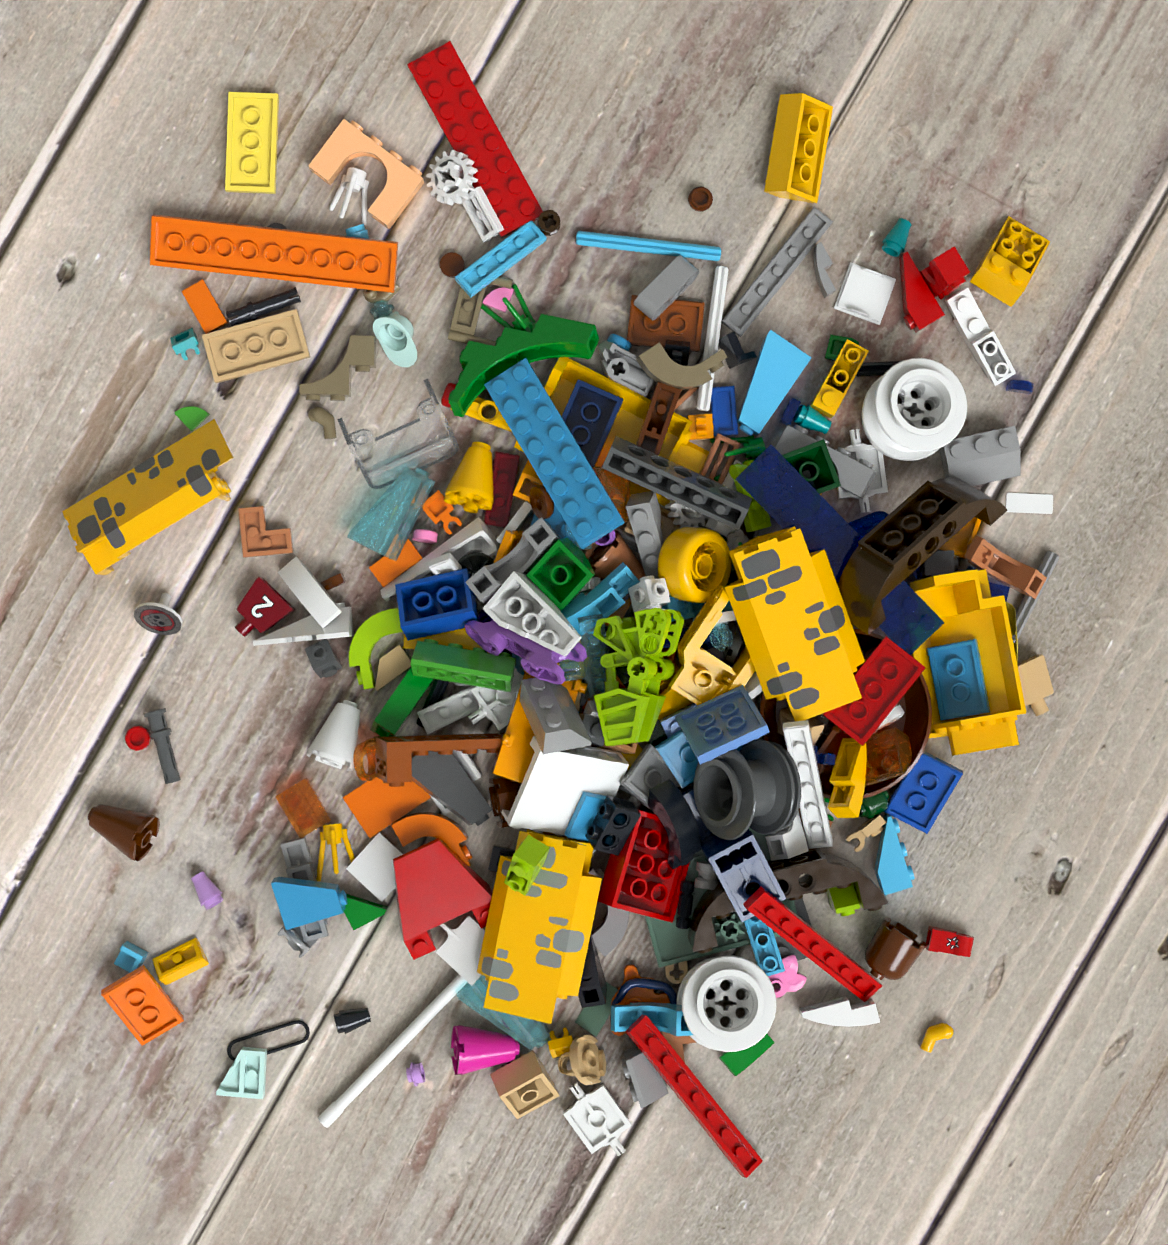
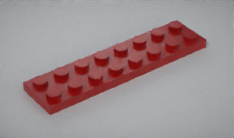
[407,41,543,239]

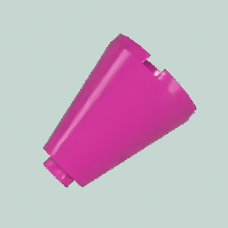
[451,1025,520,1075]

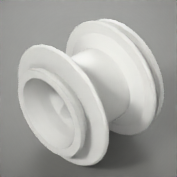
[861,358,967,461]
[677,956,776,1052]

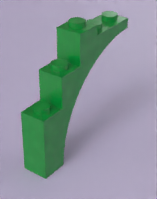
[449,314,599,417]

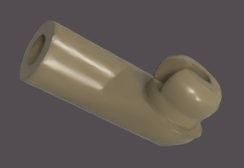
[363,283,401,304]
[308,407,337,439]

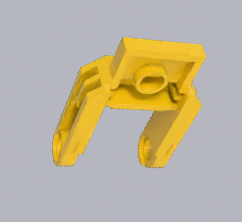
[668,586,755,705]

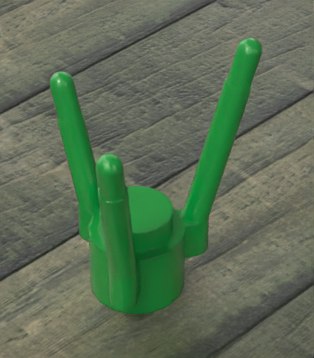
[481,284,536,332]
[710,435,766,481]

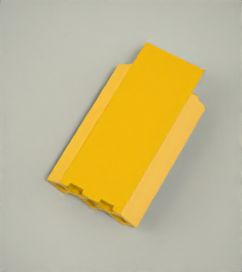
[514,357,709,509]

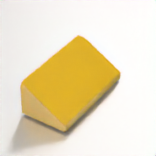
[152,937,209,985]

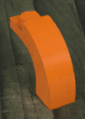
[391,812,473,866]

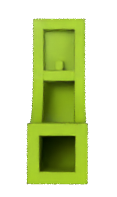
[349,608,403,690]

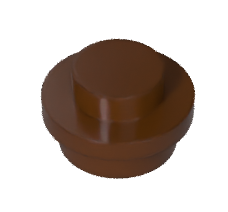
[688,187,713,212]

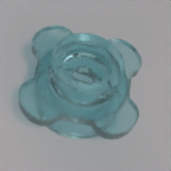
[710,623,733,651]

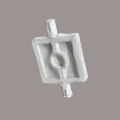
[833,429,888,513]
[468,668,523,731]
[563,1082,632,1156]

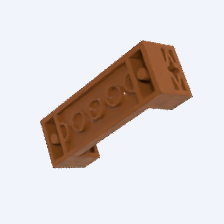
[376,733,515,787]

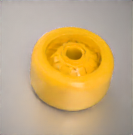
[657,527,732,603]

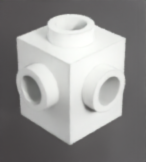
[628,575,670,612]

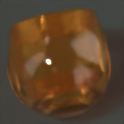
[354,736,382,781]

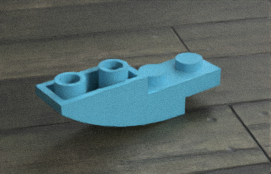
[560,562,640,634]

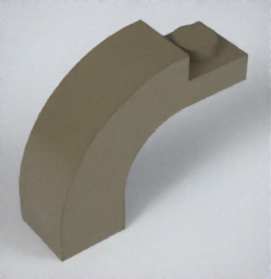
[636,342,727,390]

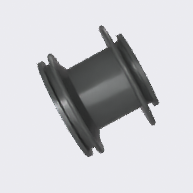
[694,739,801,840]

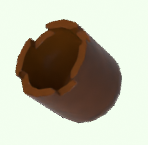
[865,917,927,980]

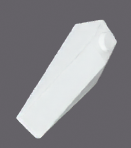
[483,571,582,656]
[253,603,354,646]

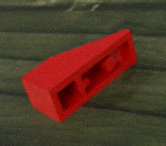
[899,252,945,333]

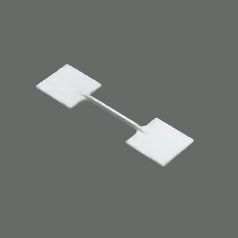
[346,832,485,986]

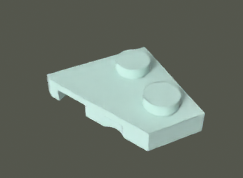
[216,1047,267,1099]

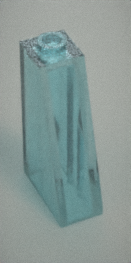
[347,467,435,561]
[456,975,550,1050]

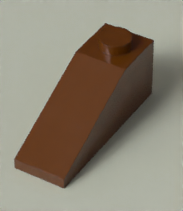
[636,382,681,455]

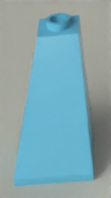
[737,330,811,436]

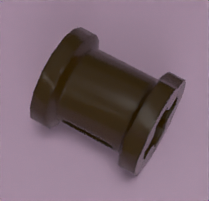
[538,210,560,236]

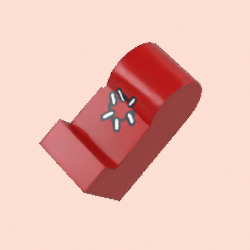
[925,926,974,957]

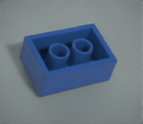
[395,568,479,640]

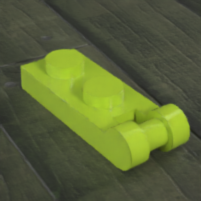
[729,460,772,532]

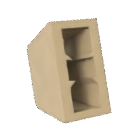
[1018,654,1054,716]

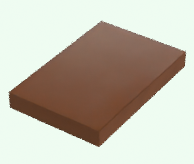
[627,295,705,352]

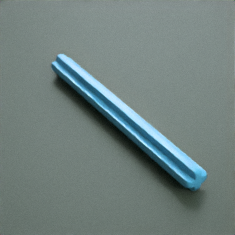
[576,231,721,261]

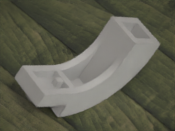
[588,866,629,957]

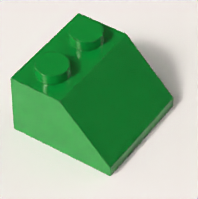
[526,538,595,610]

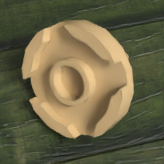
[558,1035,606,1085]

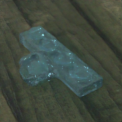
[559,614,608,702]

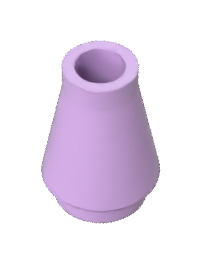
[191,871,223,910]

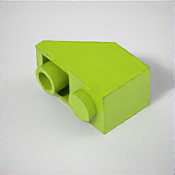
[504,835,550,896]
[827,882,860,916]

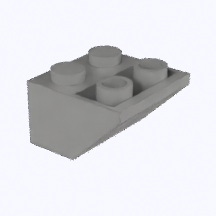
[621,1047,668,1108]

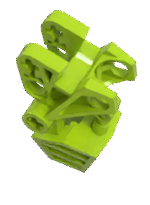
[593,608,684,746]

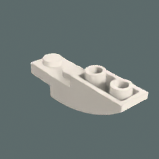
[945,287,1016,386]

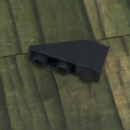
[578,933,607,1008]

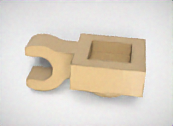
[845,814,886,852]

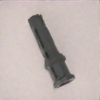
[144,708,181,784]

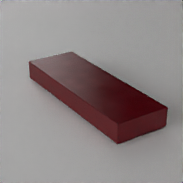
[484,452,520,528]

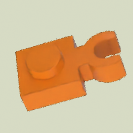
[420,490,462,535]

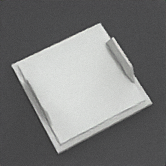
[834,262,896,325]

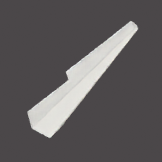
[380,517,500,601]

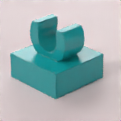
[170,328,200,361]

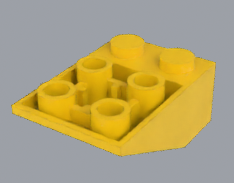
[970,216,1050,307]

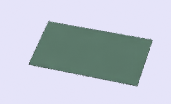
[575,982,618,1037]

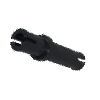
[226,287,301,327]

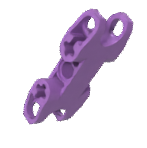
[465,620,587,684]

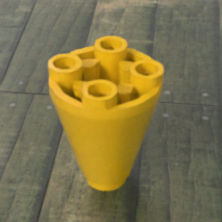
[444,442,494,513]

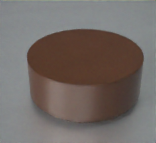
[440,252,465,278]

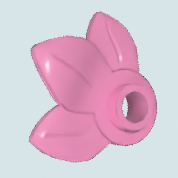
[768,954,807,998]

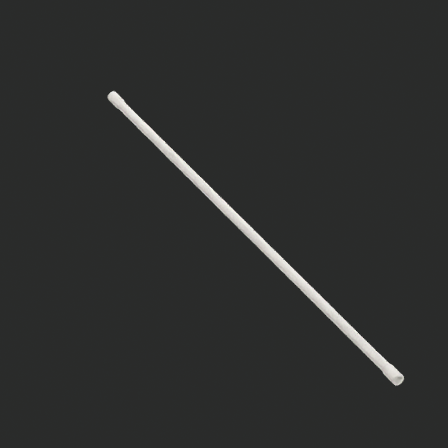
[318,796,642,1128]

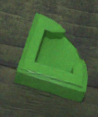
[174,406,210,432]

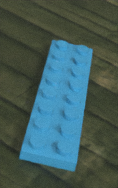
[484,358,625,549]

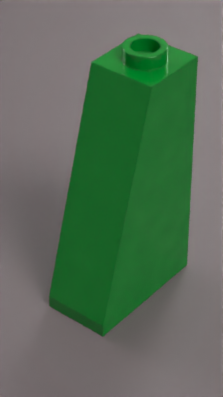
[370,668,434,737]

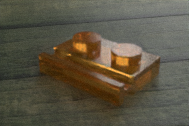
[275,778,332,838]

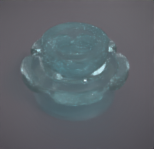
[370,301,394,320]

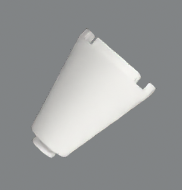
[306,700,361,771]

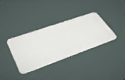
[1006,493,1053,514]

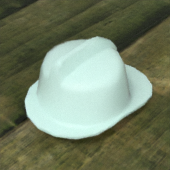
[373,311,417,367]

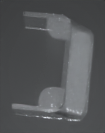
[337,379,459,489]

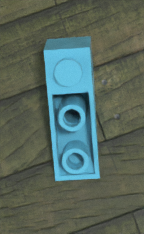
[874,814,915,895]

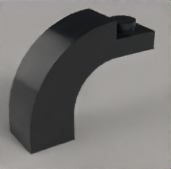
[648,779,701,869]

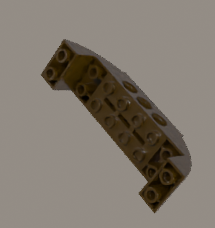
[838,477,1007,635]
[688,848,888,953]

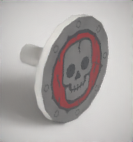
[134,593,183,635]

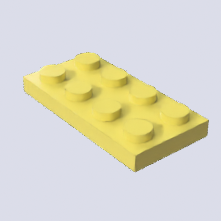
[225,92,279,194]

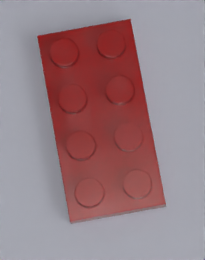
[823,637,926,746]

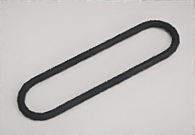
[227,1020,310,1061]

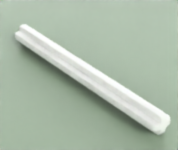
[696,266,729,411]

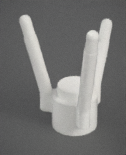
[329,167,369,225]

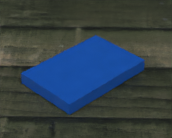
[884,751,963,834]

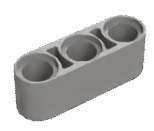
[634,255,699,321]

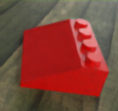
[597,810,690,923]

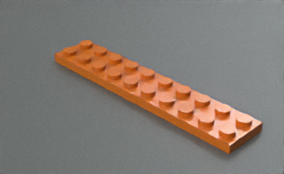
[150,215,398,293]

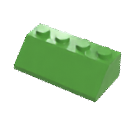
[411,639,516,692]

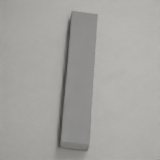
[722,207,833,337]

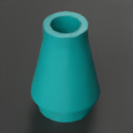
[882,218,912,257]
[793,404,832,434]

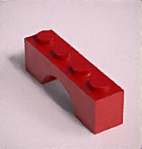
[920,246,970,300]

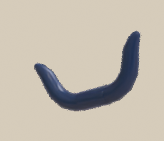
[612,978,677,1005]

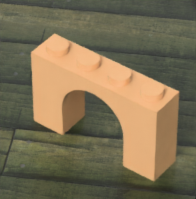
[308,119,424,229]

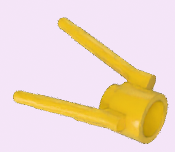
[316,823,355,882]

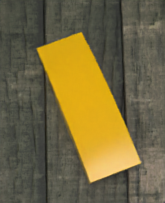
[827,738,867,818]

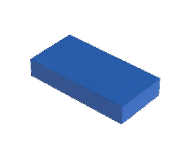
[711,386,738,437]

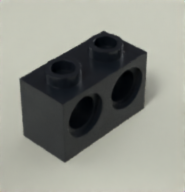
[585,795,641,856]

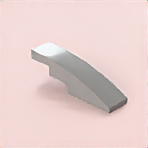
[280,836,328,942]

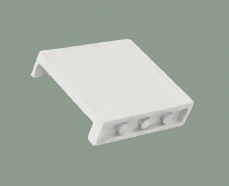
[501,736,629,836]

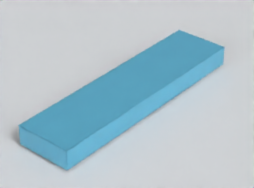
[455,221,547,298]

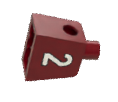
[235,577,295,637]

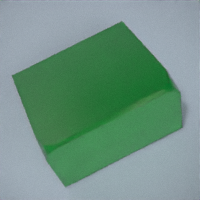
[825,335,859,361]

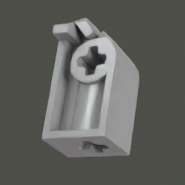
[597,340,654,397]

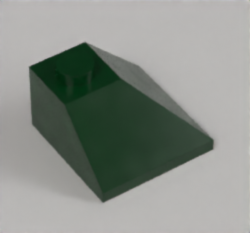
[777,439,841,503]

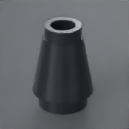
[333,1008,371,1034]

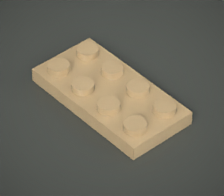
[202,309,311,384]

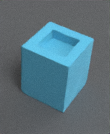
[114,941,149,973]

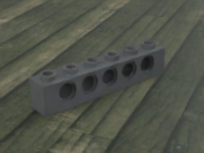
[602,436,752,530]

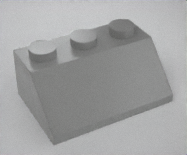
[939,426,1021,486]
[520,678,591,754]

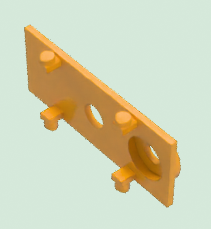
[492,655,589,784]

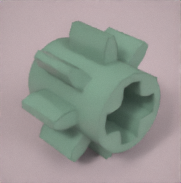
[714,912,744,943]

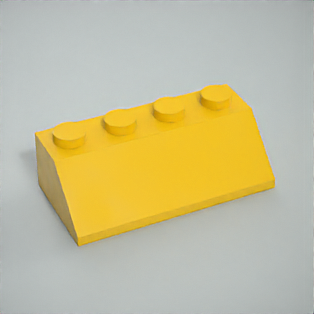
[764,93,833,203]

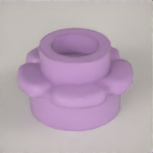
[406,1062,425,1086]

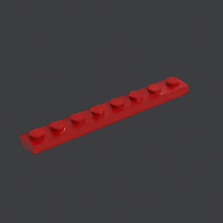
[743,886,882,1002]
[625,1014,763,1178]

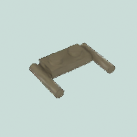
[448,268,513,346]

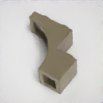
[299,335,377,401]

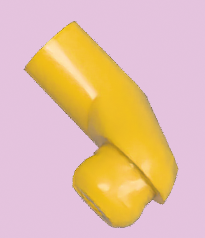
[920,1023,953,1053]

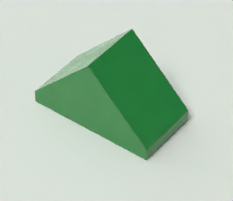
[344,893,388,931]

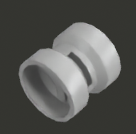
[694,861,719,890]

